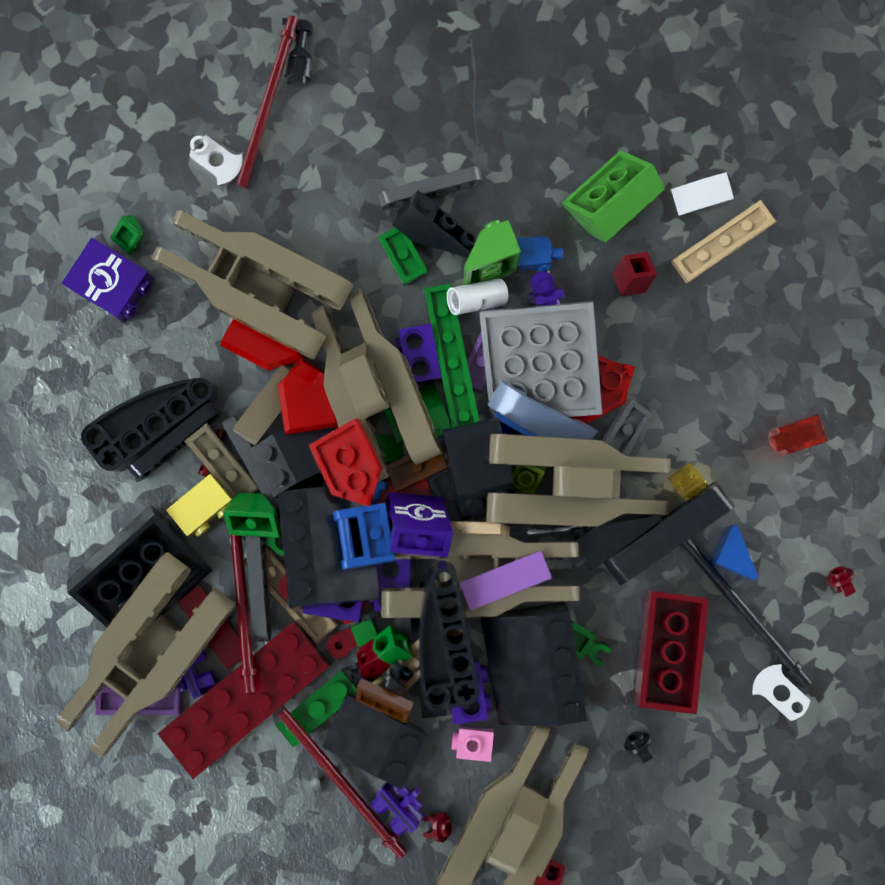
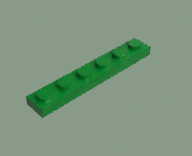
[424,283,479,428]

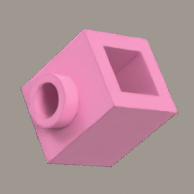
[451,725,494,762]

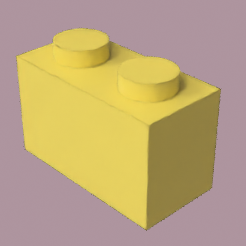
[166,474,233,537]

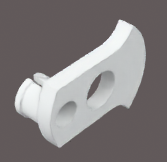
[190,135,244,187]
[752,664,810,721]

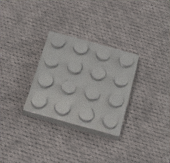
[480,301,602,419]

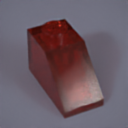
[770,414,828,457]

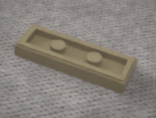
[232,365,290,446]
[184,423,259,499]

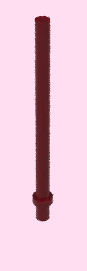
[236,15,299,189]
[230,535,257,695]
[277,707,407,859]

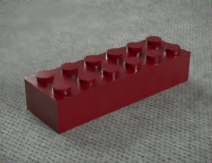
[157,621,331,779]

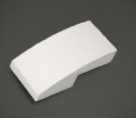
[671,172,734,216]

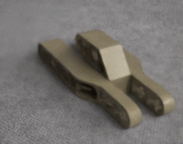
[150,210,354,359]
[311,288,443,483]
[486,434,671,527]
[381,529,580,618]
[55,552,236,758]
[434,726,589,885]

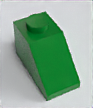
[419,383,451,439]
[223,493,282,537]

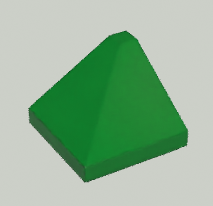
[110,215,144,255]

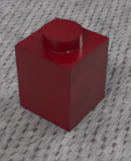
[612,252,657,297]

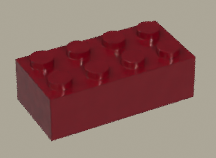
[634,590,709,715]

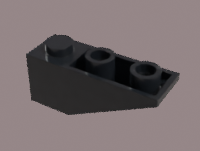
[392,190,477,258]

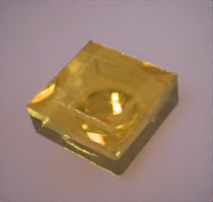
[667,462,708,502]

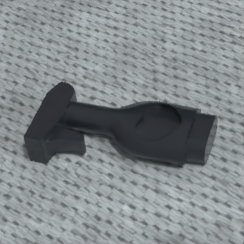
[282,18,313,86]

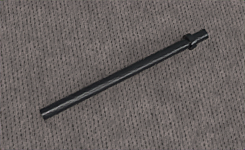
[681,539,812,688]

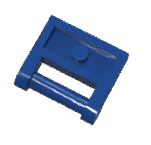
[333,503,395,570]

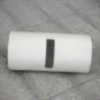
[447,278,508,315]

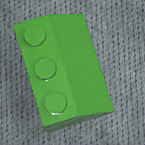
[562,150,665,243]
[463,220,521,285]

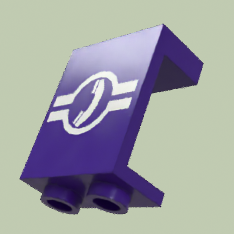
[61,237,154,323]
[385,492,453,557]

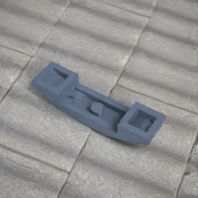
[487,380,598,440]

